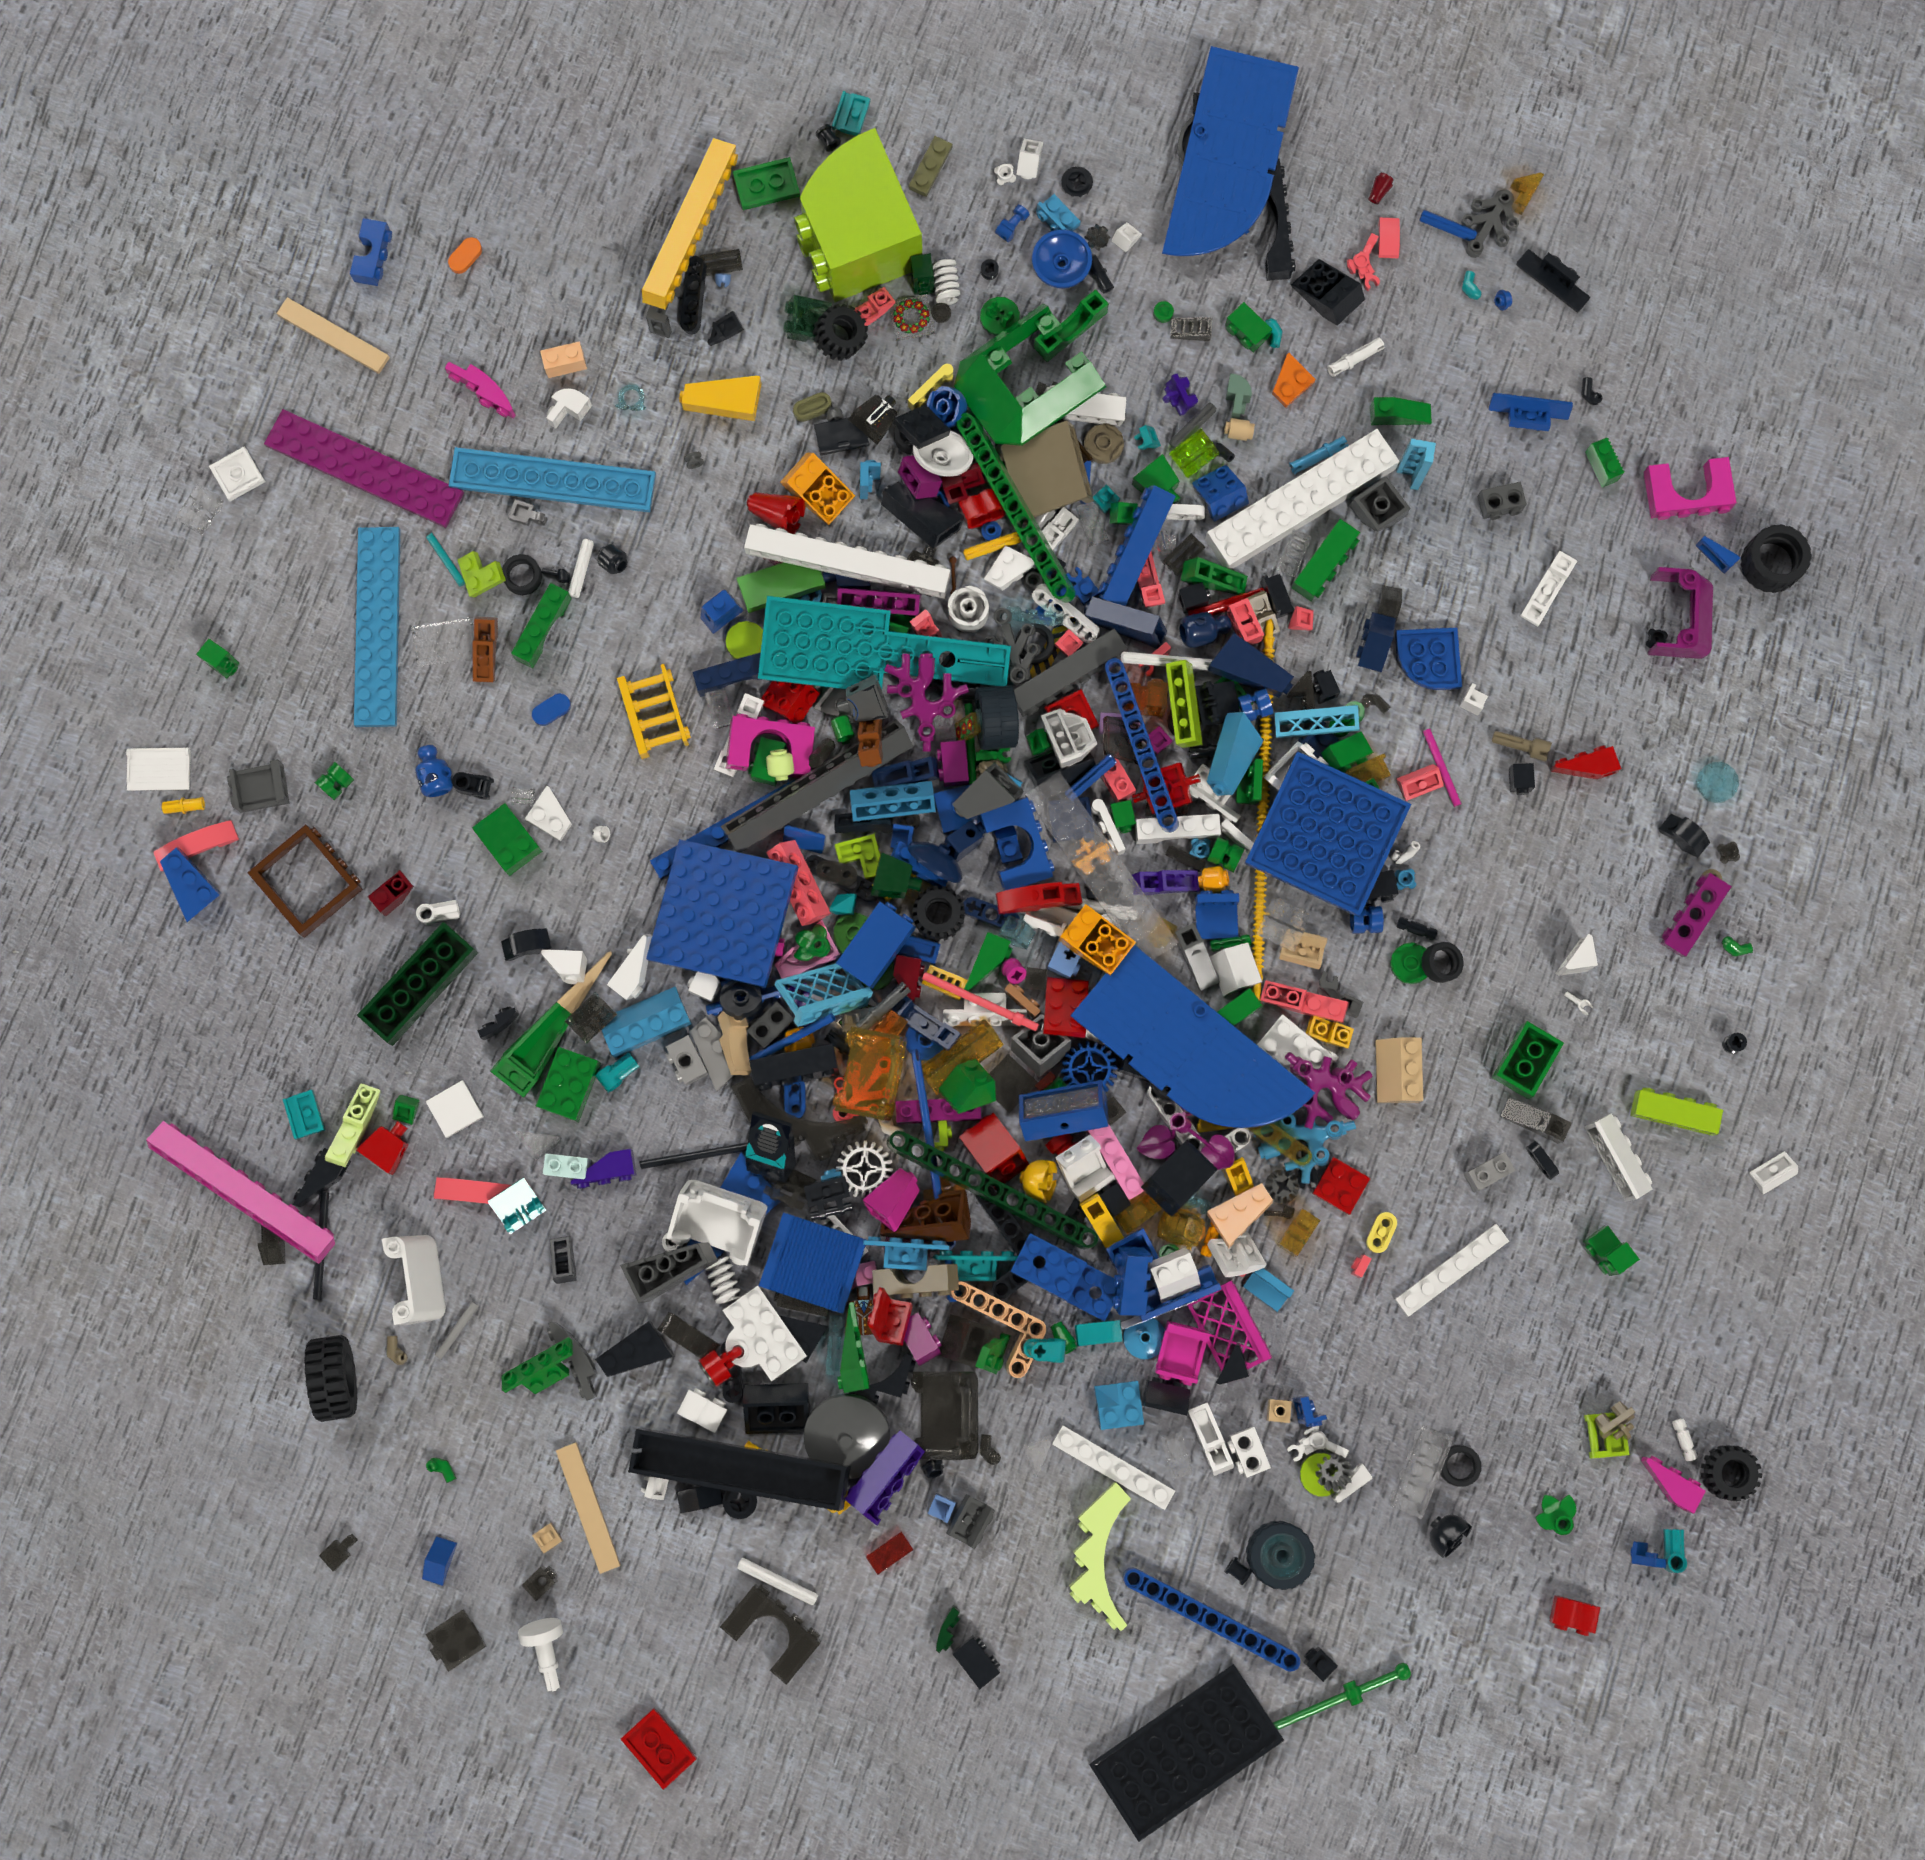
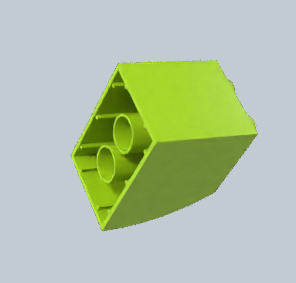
[794,128,922,303]

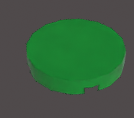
[1390,942,1427,985]

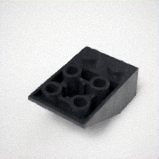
[1291,259,1365,326]

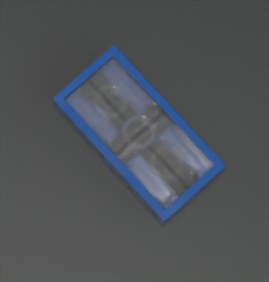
[1019,1080,1109,1141]

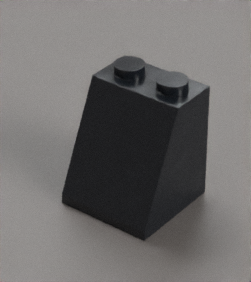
[1141,1140,1218,1217]

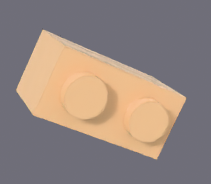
[540,341,587,378]

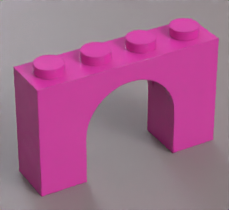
[1643,457,1737,520]
[725,714,815,778]

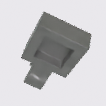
[508,500,548,526]

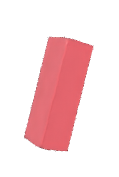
[1396,764,1444,801]

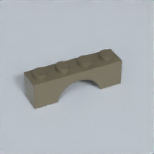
[872,1264,959,1299]

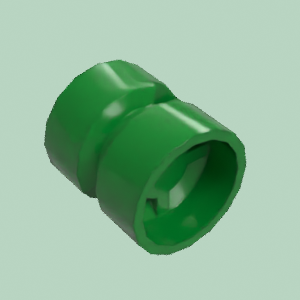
[314,762,354,801]
[1207,836,1245,873]

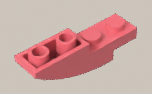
[1260,980,1349,1023]

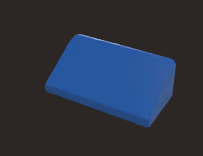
[783,825,826,854]

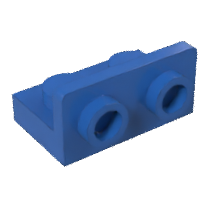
[1292,1396,1327,1427]

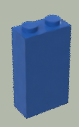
[836,902,916,989]

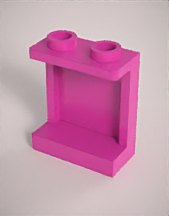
[1155,1320,1210,1386]

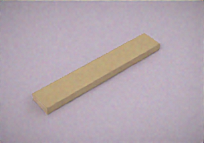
[276,297,390,374]
[556,1442,621,1574]

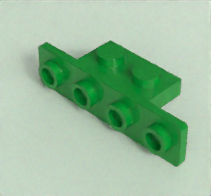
[502,1337,573,1394]

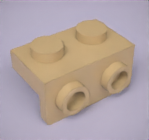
[1279,928,1327,969]

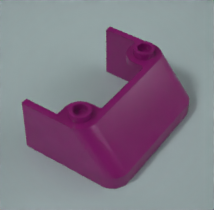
[1648,567,1713,659]

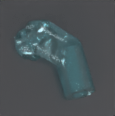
[1181,1197,1212,1214]

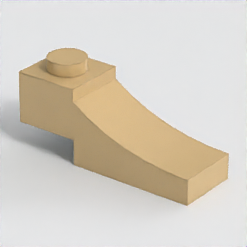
[717,1011,751,1075]

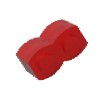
[958,489,1006,529]
[1549,1595,1600,1636]

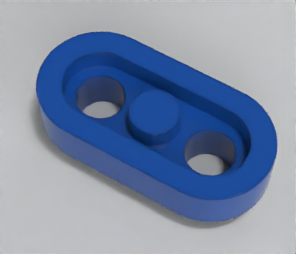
[784,1081,806,1120]

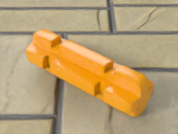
[1200,1222,1219,1257]

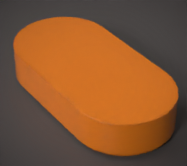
[448,237,482,274]

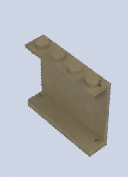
[1001,421,1094,525]

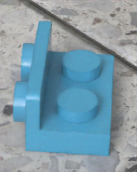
[1036,194,1081,231]
[860,460,881,499]

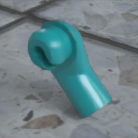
[1462,271,1482,300]
[1265,318,1283,348]

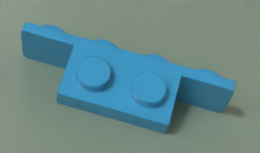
[863,1236,950,1271]

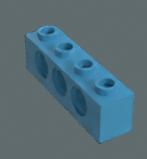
[850,781,936,821]

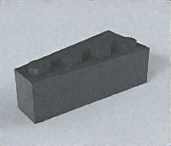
[620,1242,718,1303]

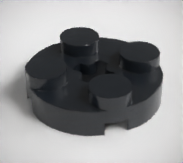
[720,980,762,1020]

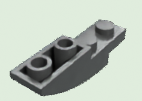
[547,1322,598,1401]

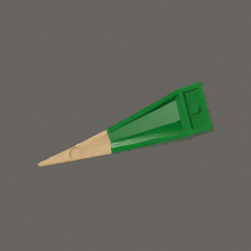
[490,951,612,1098]

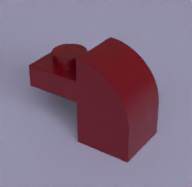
[942,463,985,504]

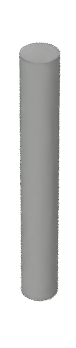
[435,1301,479,1360]

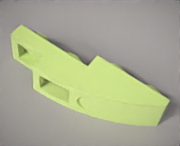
[325,1083,380,1167]

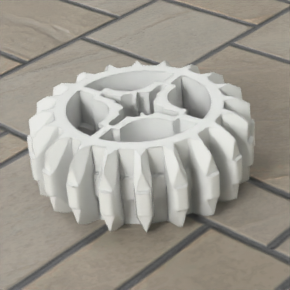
[836,1141,893,1198]

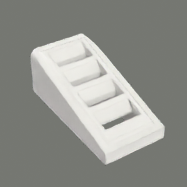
[1332,1463,1372,1503]

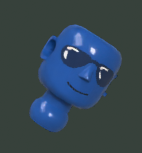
[415,745,453,797]

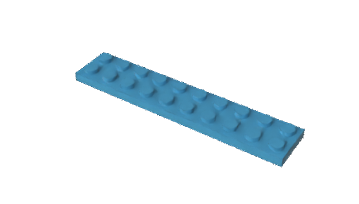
[449,447,656,513]
[354,527,401,727]

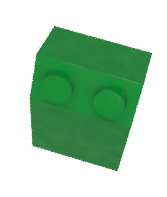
[472,803,543,876]

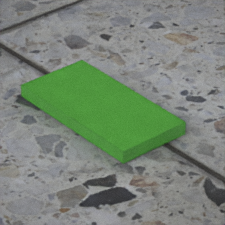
[737,562,826,613]

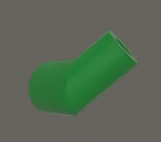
[1722,936,1753,957]
[426,1457,457,1483]

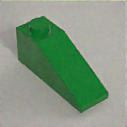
[1370,397,1432,425]
[1181,557,1248,595]
[964,932,1013,992]

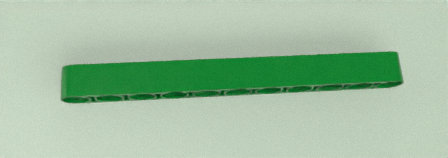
[957,413,1075,603]

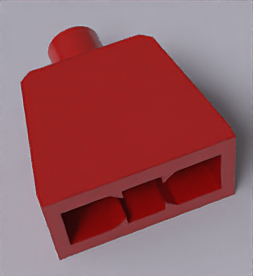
[356,1121,409,1175]

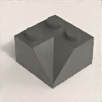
[1350,476,1411,532]
[1011,1014,1071,1077]

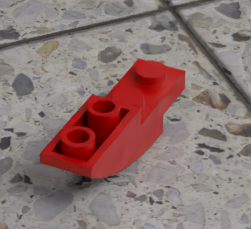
[995,882,1083,914]

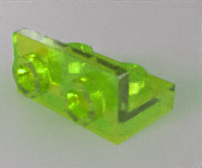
[1169,429,1219,478]

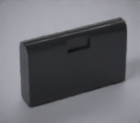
[814,414,869,456]

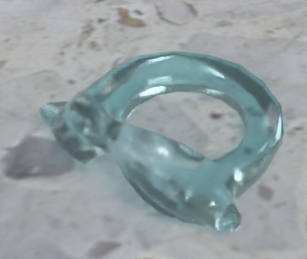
[615,385,646,411]

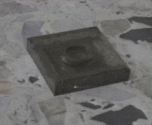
[1103,716,1142,765]
[989,1054,1038,1114]

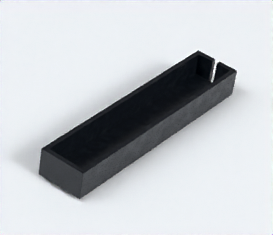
[628,1428,851,1511]

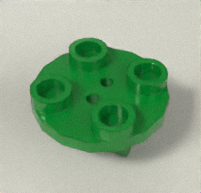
[980,297,1020,336]

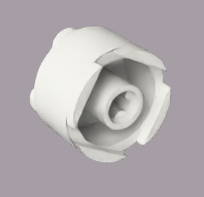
[948,586,989,633]

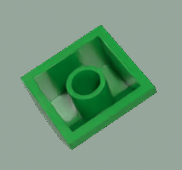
[939,1059,996,1114]

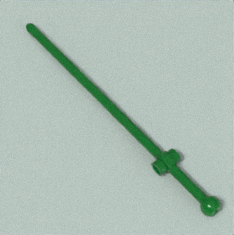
[1273,1663,1411,1730]

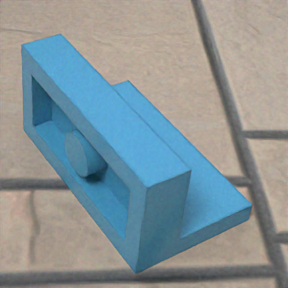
[1243,1268,1294,1312]

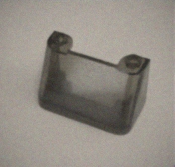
[911,1371,979,1460]

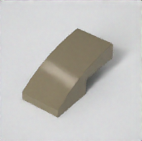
[1245,591,1280,636]

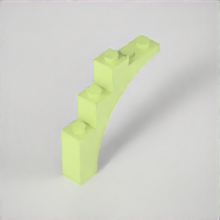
[1069,1482,1131,1631]

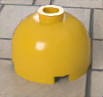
[1020,1160,1057,1203]

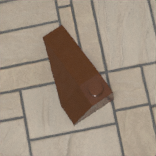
[880,1190,971,1242]

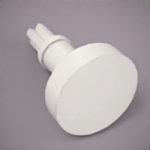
[518,1618,563,1692]

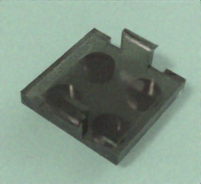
[425,1609,486,1672]

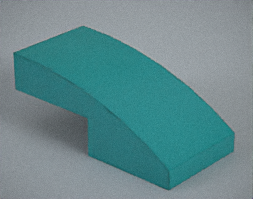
[1075,1320,1123,1346]

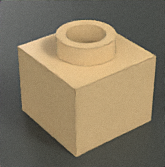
[1266,1399,1292,1423]

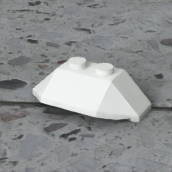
[1041,709,1097,768]

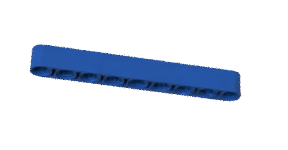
[1105,658,1179,833]
[1123,1567,1300,1672]

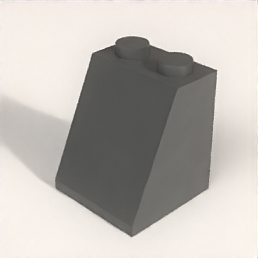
[952,762,1024,819]

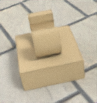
[532,1523,563,1554]

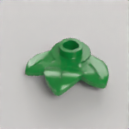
[794,924,830,961]
[1535,1495,1577,1535]

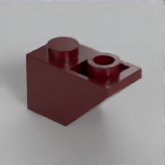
[367,870,414,917]
[893,955,925,1003]

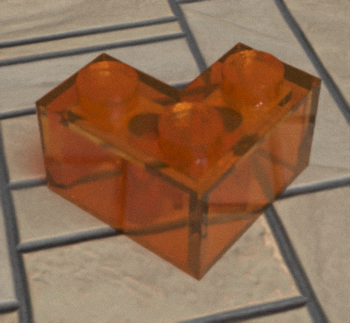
[1124,679,1168,717]

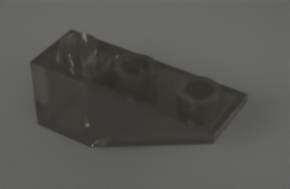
[1500,1098,1572,1144]

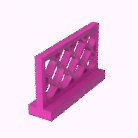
[1187,1280,1272,1371]

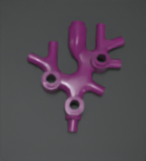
[884,654,969,752]
[1285,1052,1373,1129]

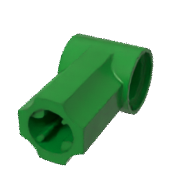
[831,715,855,745]

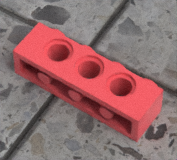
[766,840,831,926]

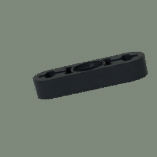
[721,1341,743,1403]

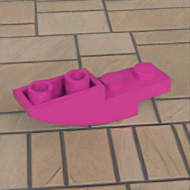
[445,362,516,419]

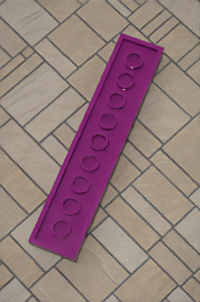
[264,409,464,528]

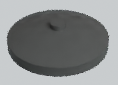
[804,1393,890,1479]

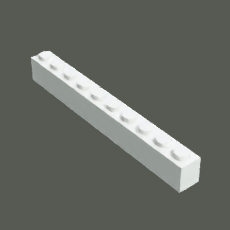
[744,524,950,599]

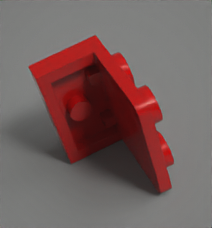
[761,681,820,724]
[867,1287,913,1346]

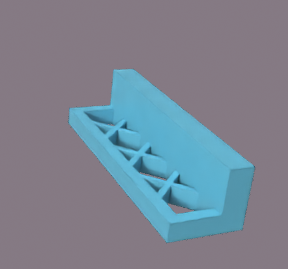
[1396,439,1436,490]
[1275,705,1360,738]

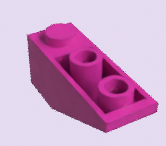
[1641,1456,1706,1514]

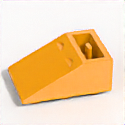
[780,453,855,525]
[1059,904,1136,976]

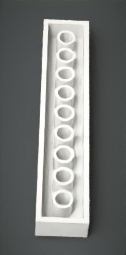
[1205,429,1400,570]

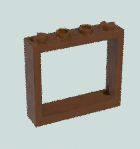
[247,824,363,938]

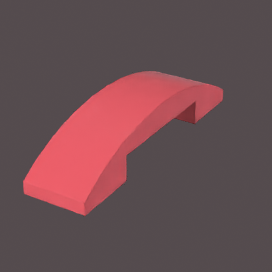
[1137,552,1165,608]
[153,820,239,872]
[434,1177,511,1204]

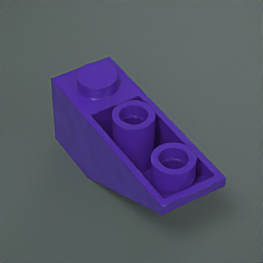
[570,1149,637,1189]

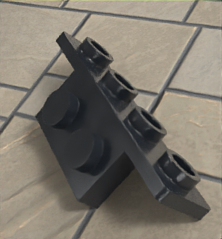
[1516,249,1590,313]

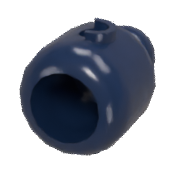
[1179,612,1231,648]

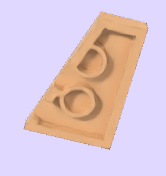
[1207,1183,1273,1248]

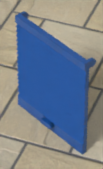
[759,1212,866,1314]

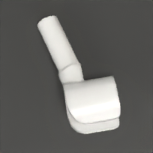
[1564,991,1593,1015]

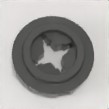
[1265,1169,1299,1203]

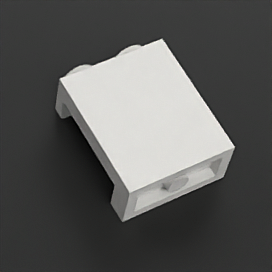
[1264,741,1329,791]
[1055,1135,1115,1203]

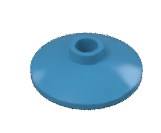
[1123,1318,1165,1359]

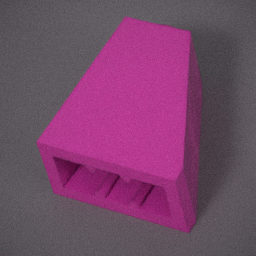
[863,1168,920,1232]

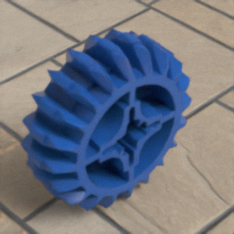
[1061,1041,1118,1092]

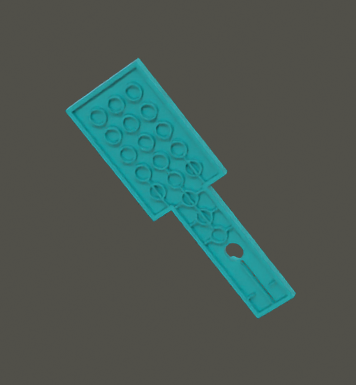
[758,596,1011,689]

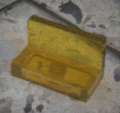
[1346,753,1391,783]

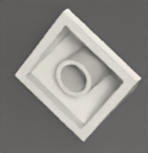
[1556,934,1598,976]
[1210,943,1263,996]

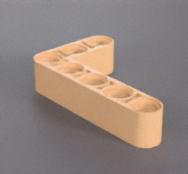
[950,1281,1046,1378]

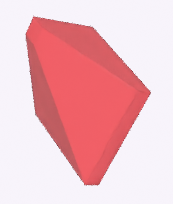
[1288,606,1314,631]

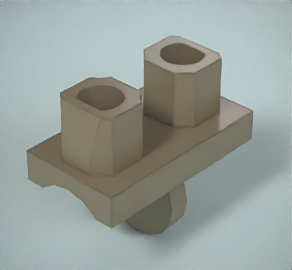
[1595,1401,1635,1440]

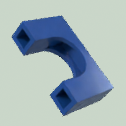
[979,797,1055,891]

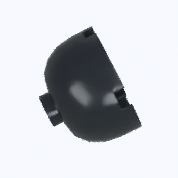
[1429,1514,1472,1558]

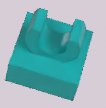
[1134,425,1161,450]
[1093,484,1120,514]

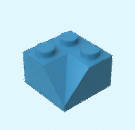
[1094,1381,1144,1430]

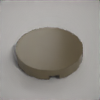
[1084,424,1124,464]

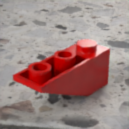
[1550,745,1621,780]

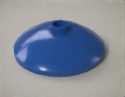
[1032,230,1092,289]

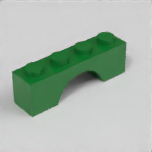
[1034,289,1109,362]
[511,583,572,669]

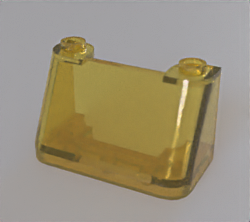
[833,1026,907,1121]

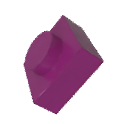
[1144,726,1173,756]

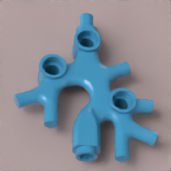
[1252,1114,1356,1184]

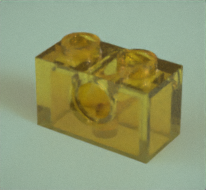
[1277,1208,1321,1257]

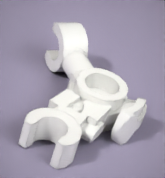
[1287,1426,1349,1461]

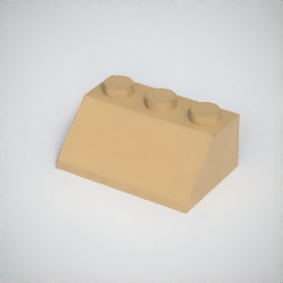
[1375,1037,1423,1103]

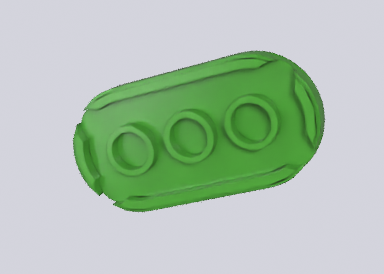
[833,913,895,991]

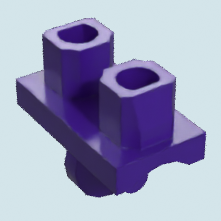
[1162,374,1198,416]

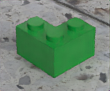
[1583,1226,1640,1276]

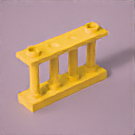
[617,664,691,759]

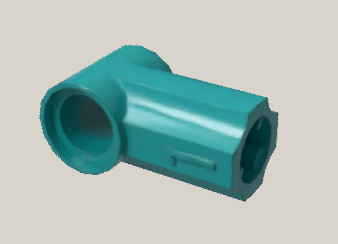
[595,1052,640,1093]
[1663,1529,1687,1573]

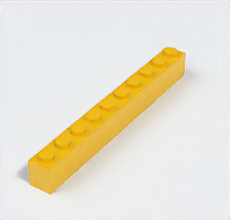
[642,138,738,310]

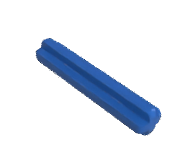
[1420,210,1477,241]
[1065,754,1117,801]

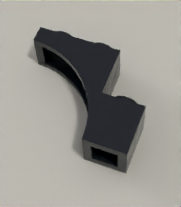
[849,1354,916,1405]

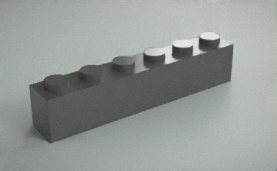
[1014,628,1128,717]

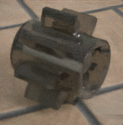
[1084,224,1111,251]

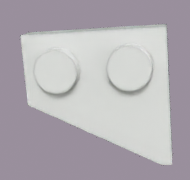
[984,545,1037,591]
[525,786,572,841]

